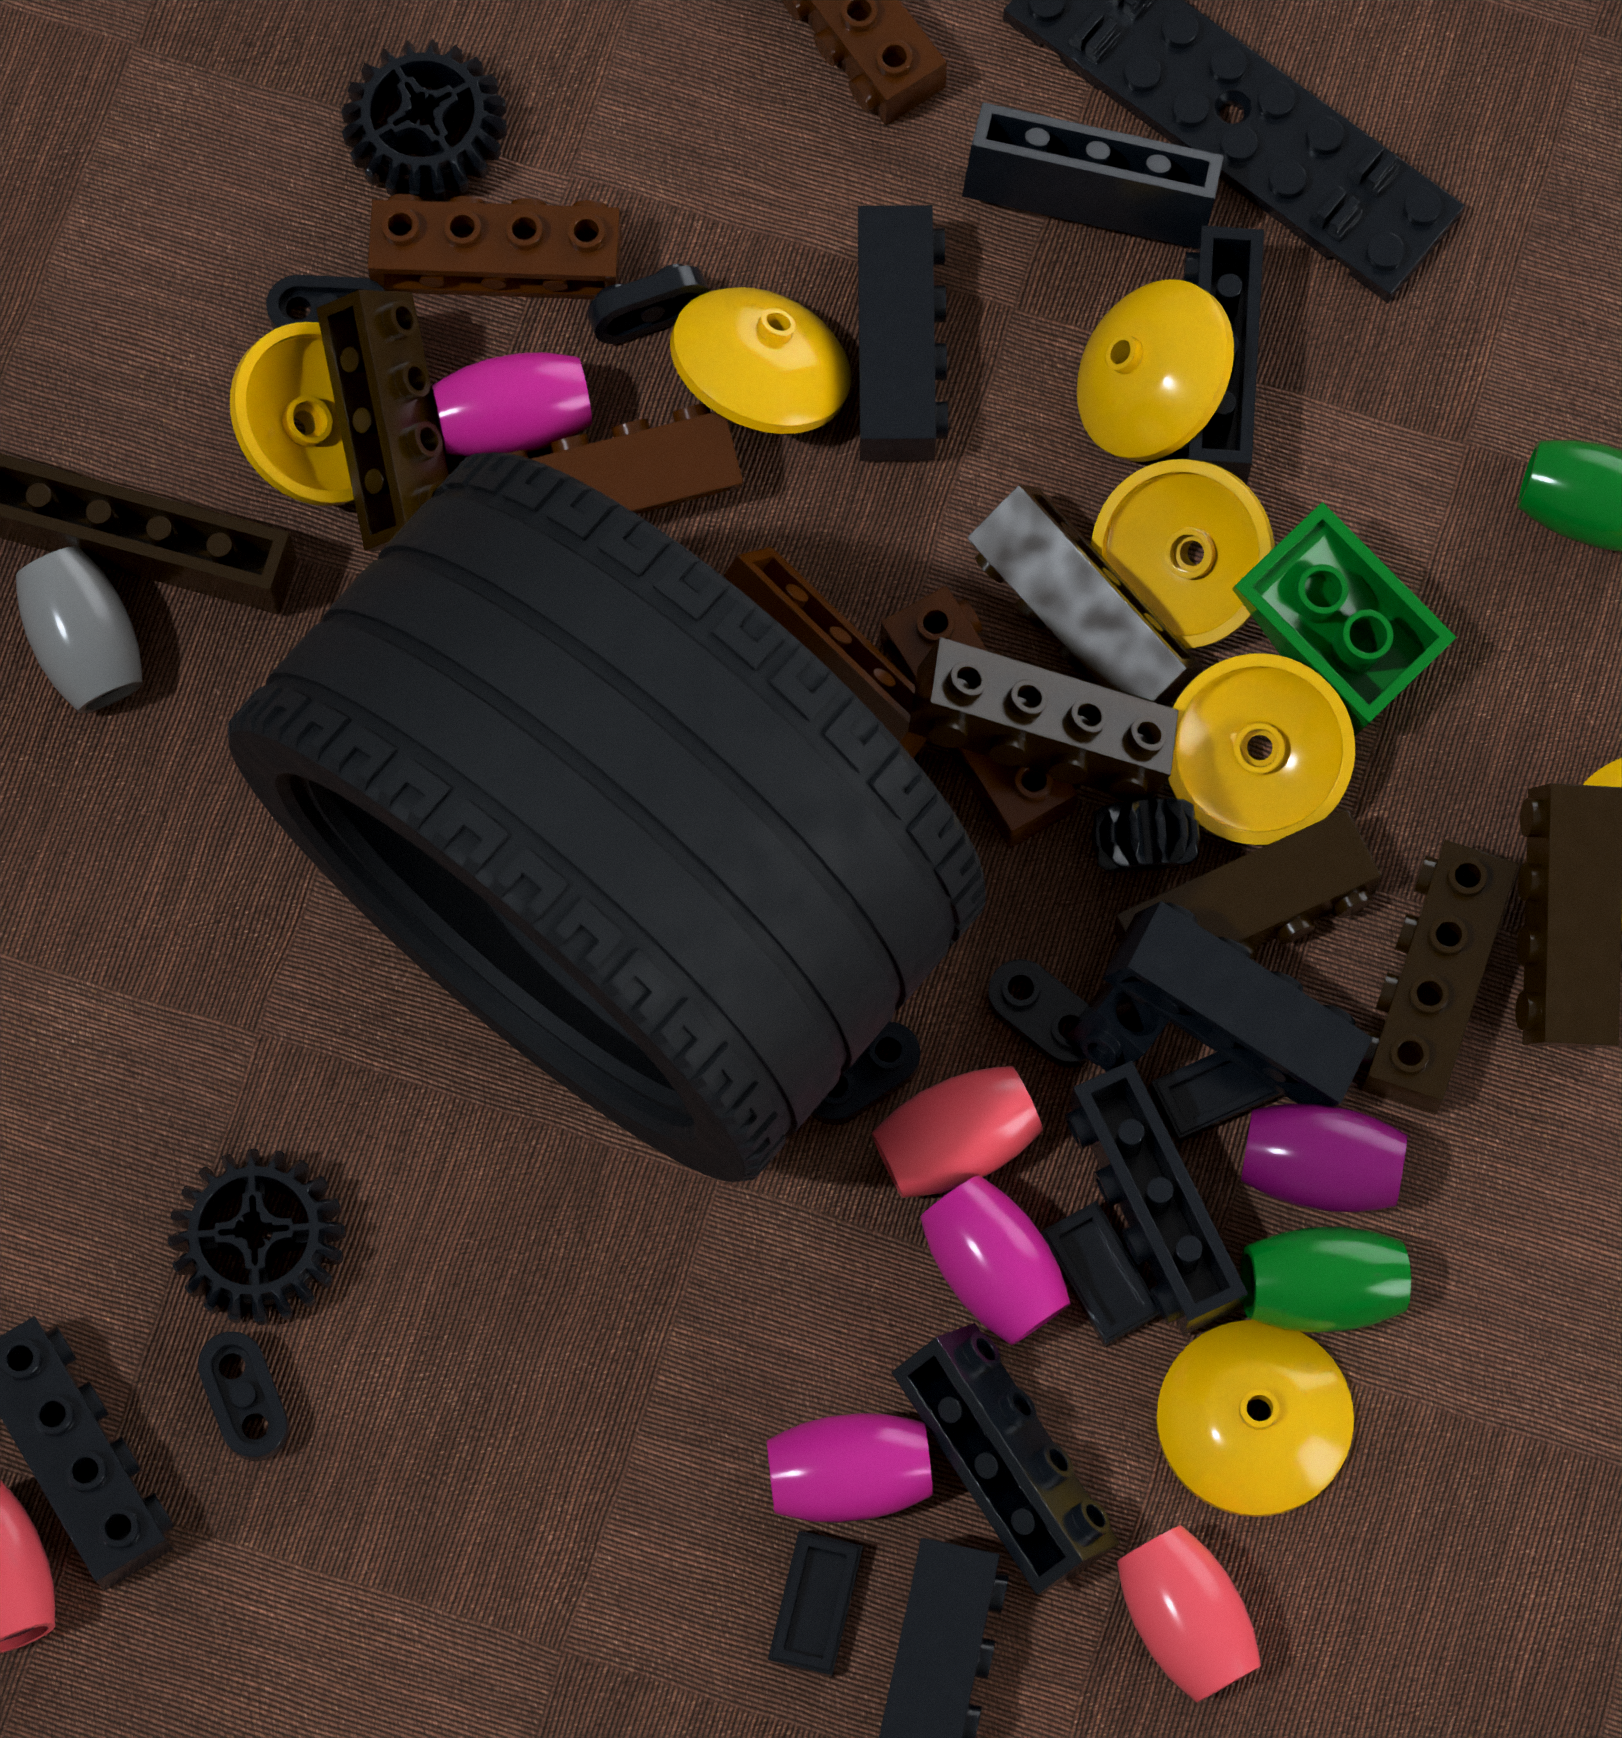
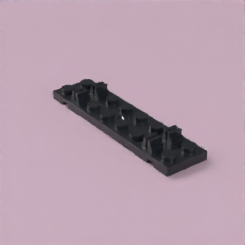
[1003,0,1465,303]

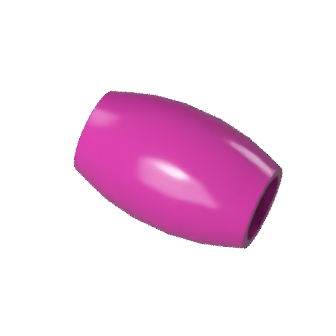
[431,352,592,457]
[920,1175,1071,1346]
[766,1413,933,1523]

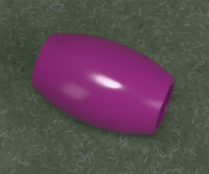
[1241,1103,1408,1212]

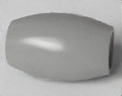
[16,546,143,713]

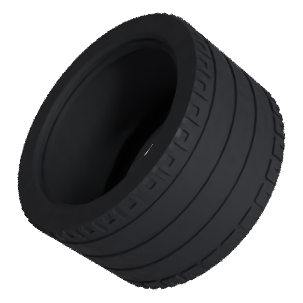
[227,453,986,1182]

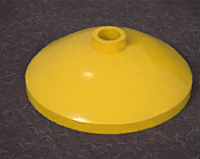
[1077,279,1234,462]
[670,287,851,434]
[230,322,354,506]
[1091,459,1275,649]
[1168,653,1355,845]
[1156,1320,1354,1517]

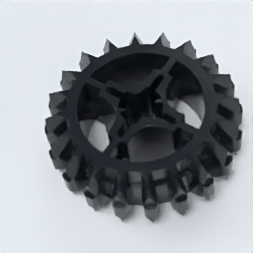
[341,39,507,202]
[168,1149,346,1325]

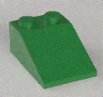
[1232,501,1457,736]

